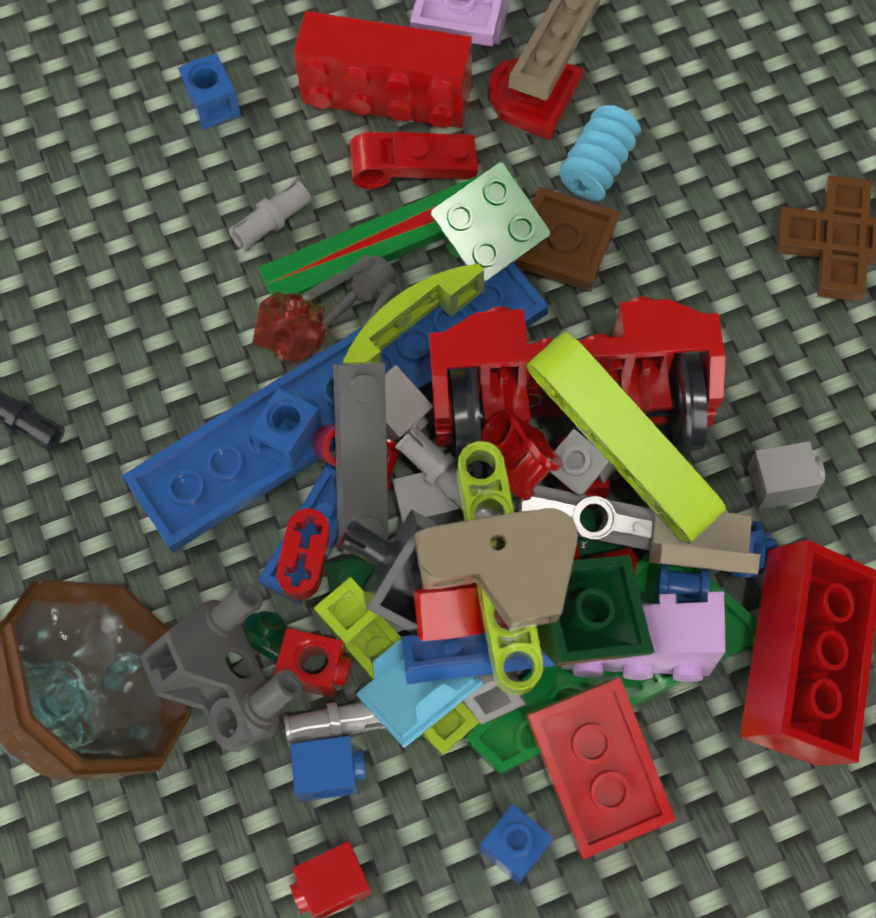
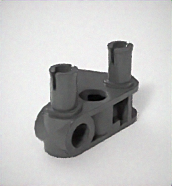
[139,582,303,752]

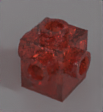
[252,291,327,361]

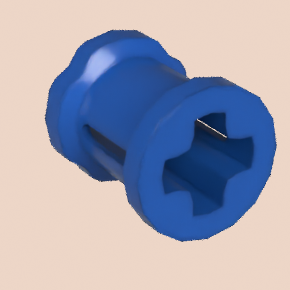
[656,564,710,604]

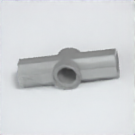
[518,485,654,551]

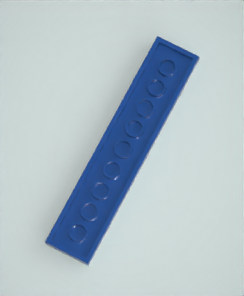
[122,262,549,553]

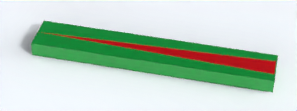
[258,174,482,309]

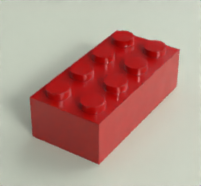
[294,11,472,129]
[740,540,876,766]

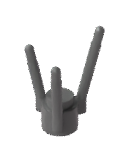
[302,254,398,329]

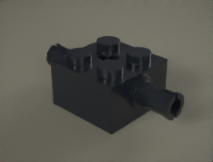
[339,509,440,635]

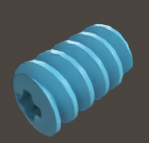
[559,105,641,203]

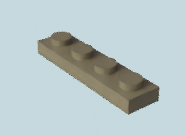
[508,0,602,100]

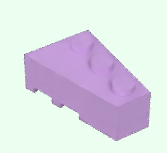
[562,592,725,682]

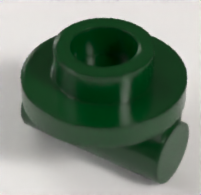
[242,611,288,663]

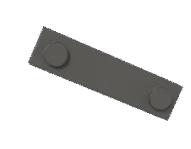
[333,361,388,554]

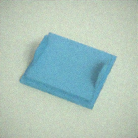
[356,640,483,748]

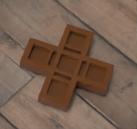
[776,175,876,302]

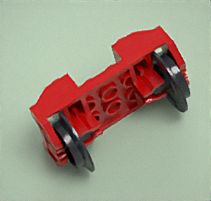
[429,297,725,479]

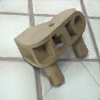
[414,508,578,630]

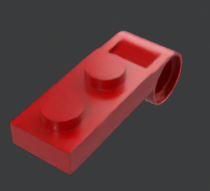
[349,132,479,189]

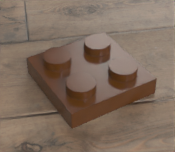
[513,187,620,292]

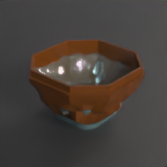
[0,580,191,781]

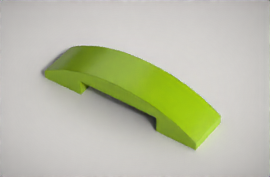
[343,264,484,363]
[314,577,480,756]

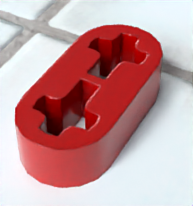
[276,509,331,600]

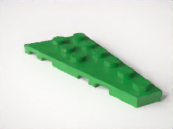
[465,551,758,776]

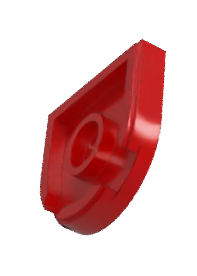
[489,57,584,140]

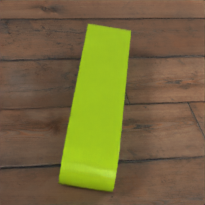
[526,331,727,544]
[457,441,543,695]

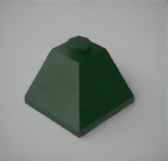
[536,555,654,666]

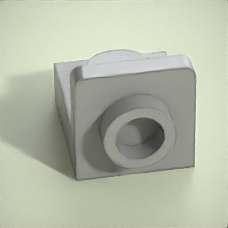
[550,429,615,495]

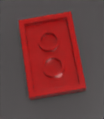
[525,677,676,859]

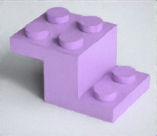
[410,0,510,46]

